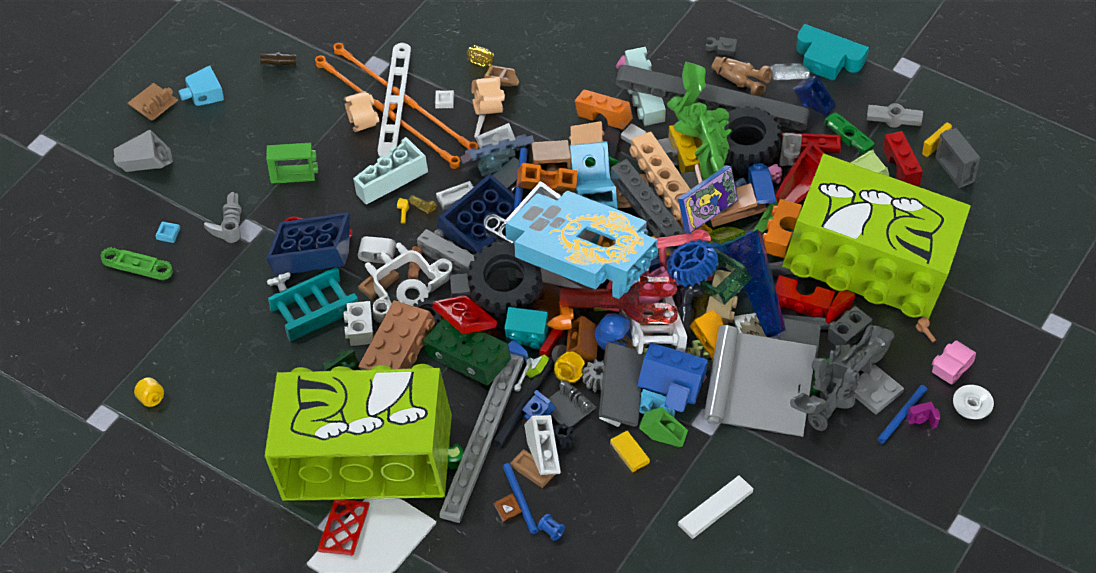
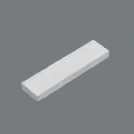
[678,476,753,539]

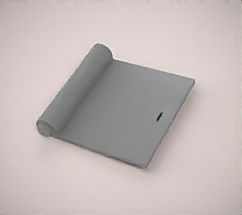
[704,325,817,437]

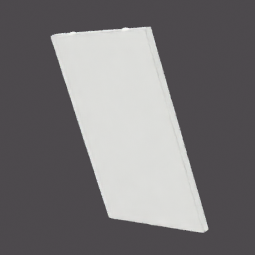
[307,498,436,573]

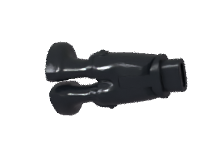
[674,284,704,350]

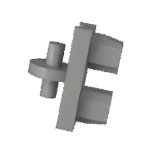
[779,133,802,166]

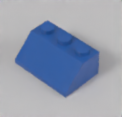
[637,343,708,404]

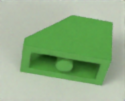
[639,407,688,447]

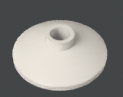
[953,385,994,419]

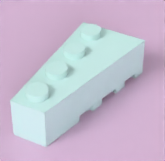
[625,47,666,126]
[353,137,428,204]

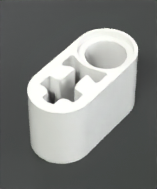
[358,237,396,264]

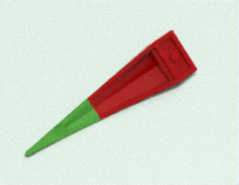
[747,142,825,244]

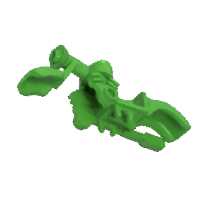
[667,62,736,188]

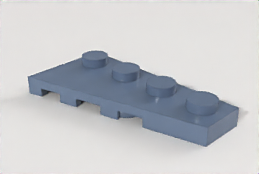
[461,134,534,164]

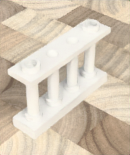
[621,295,687,354]

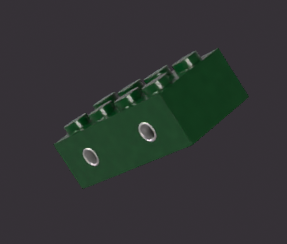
[422,318,512,385]

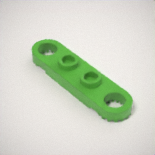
[101,247,173,280]

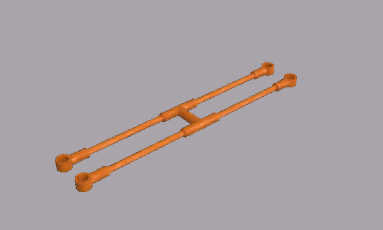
[315,43,478,169]

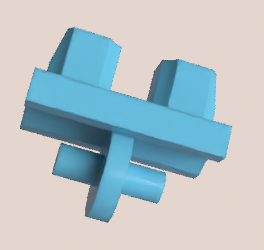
[639,389,675,417]

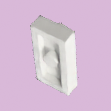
[475,123,516,149]

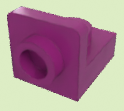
[906,402,940,429]

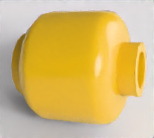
[134,377,164,407]

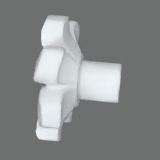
[267,273,291,292]

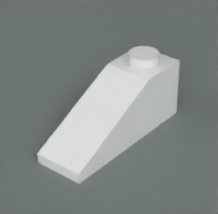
[524,415,561,475]

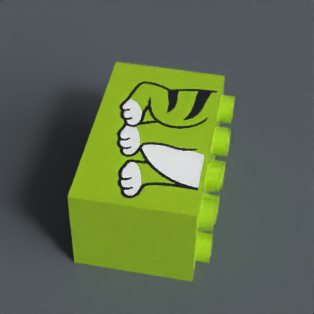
[782,154,971,319]
[265,364,452,501]

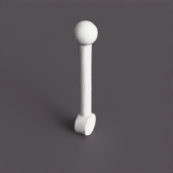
[514,358,533,391]

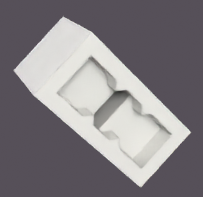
[344,301,373,346]

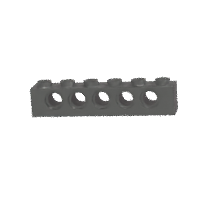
[611,159,686,255]

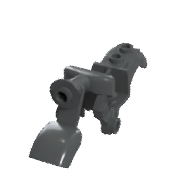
[790,325,894,431]

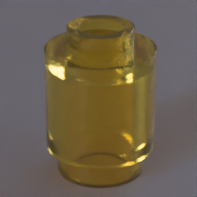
[467,44,494,66]

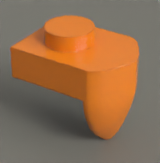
[547,300,574,330]

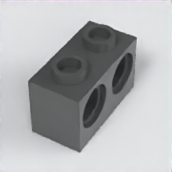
[827,306,873,346]

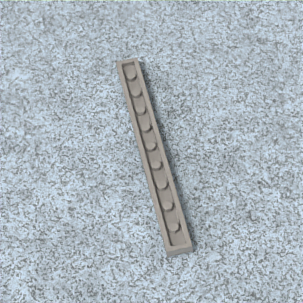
[440,353,524,523]

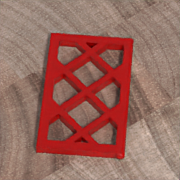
[318,499,370,556]

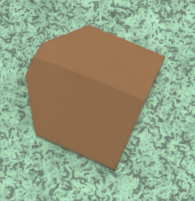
[484,65,519,86]

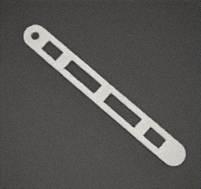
[378,43,411,157]

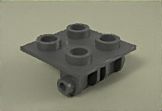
[548,381,596,428]

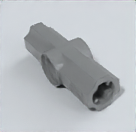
[867,103,923,127]

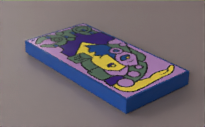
[678,165,738,233]

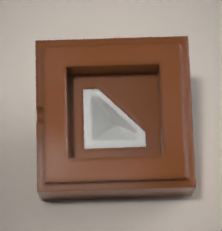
[493,493,522,522]

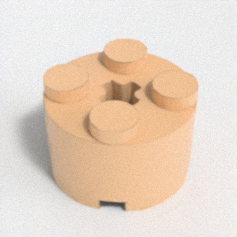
[472,77,505,115]
[344,91,379,132]

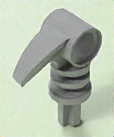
[204,192,242,243]

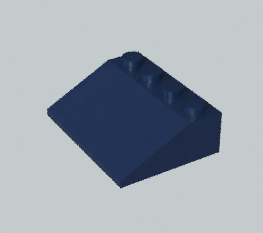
[436,174,515,253]
[266,212,350,276]

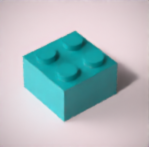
[505,307,549,349]

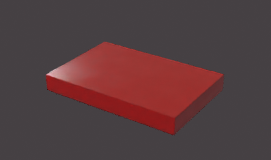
[433,295,497,334]

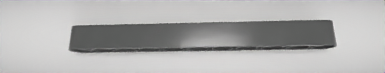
[615,65,810,131]

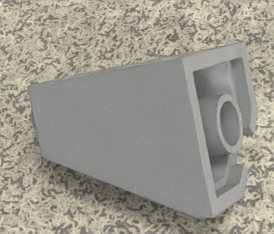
[113,130,173,172]

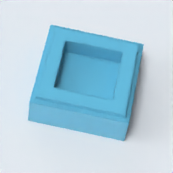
[155,221,180,243]

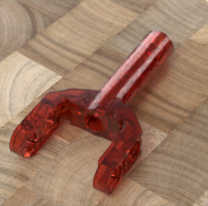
[560,276,678,324]

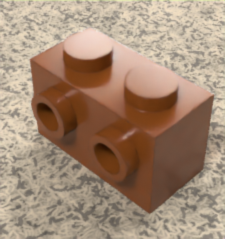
[566,316,598,364]

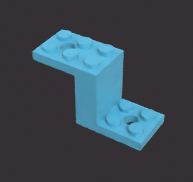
[570,141,618,244]

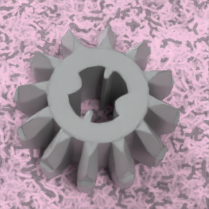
[583,359,604,393]

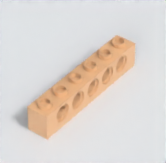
[629,132,691,228]

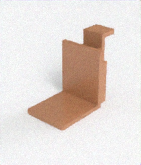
[694,164,767,227]

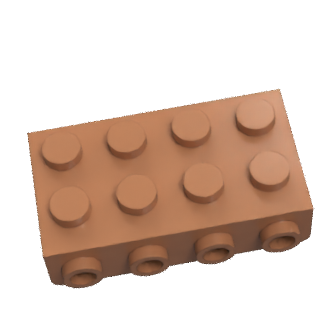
[358,300,435,370]

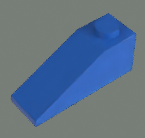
[748,163,776,204]

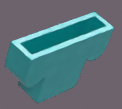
[796,24,869,80]

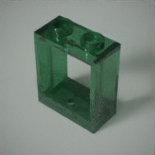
[695,248,751,305]

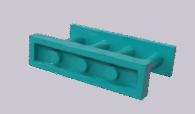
[268,267,358,342]

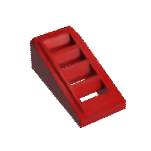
[826,290,855,324]

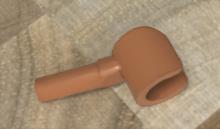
[916,316,936,343]

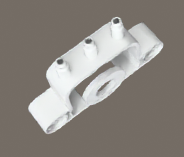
[365,243,452,323]

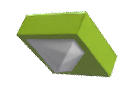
[525,354,549,378]

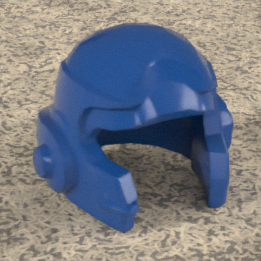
[595,313,632,350]

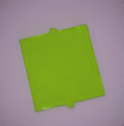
[708,226,746,244]

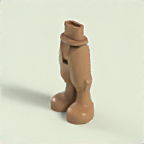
[711,56,772,97]

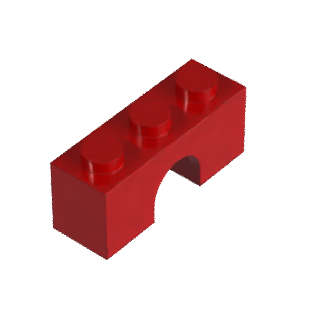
[883,131,923,186]
[771,276,835,318]

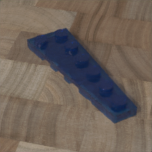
[726,229,786,338]

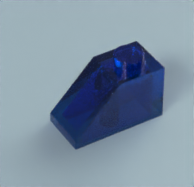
[793,76,836,115]

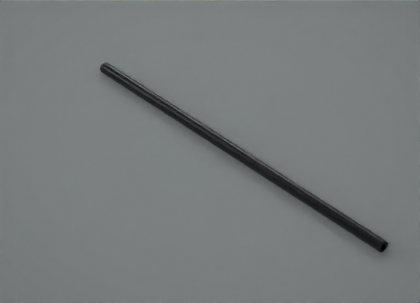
[493,216,641,447]

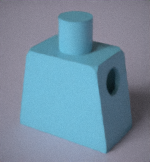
[178,66,224,106]

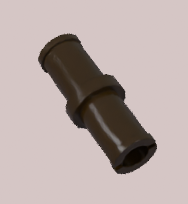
[260,52,296,66]

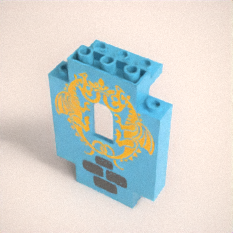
[506,191,658,299]

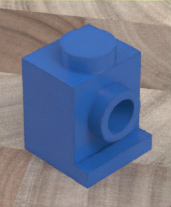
[522,390,556,420]

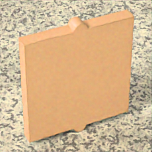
[569,121,604,145]

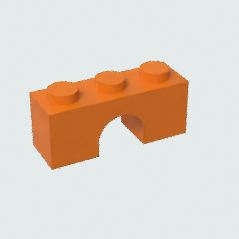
[575,89,633,130]
[516,163,578,194]
[761,199,802,258]

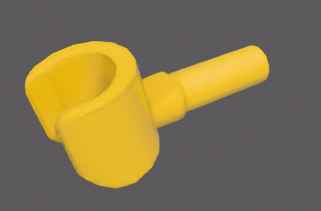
[397,198,409,224]

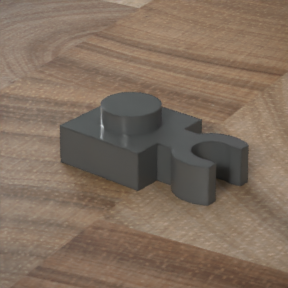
[705,37,737,56]

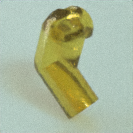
[409,195,437,213]

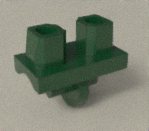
[322,349,359,371]

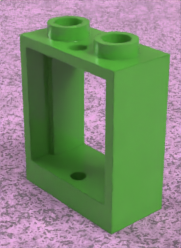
[267,143,318,183]

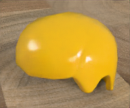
[554,351,585,383]

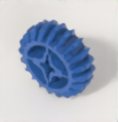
[666,239,719,287]

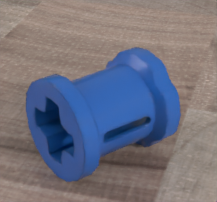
[537,514,565,541]

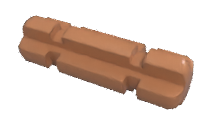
[408,246,422,280]

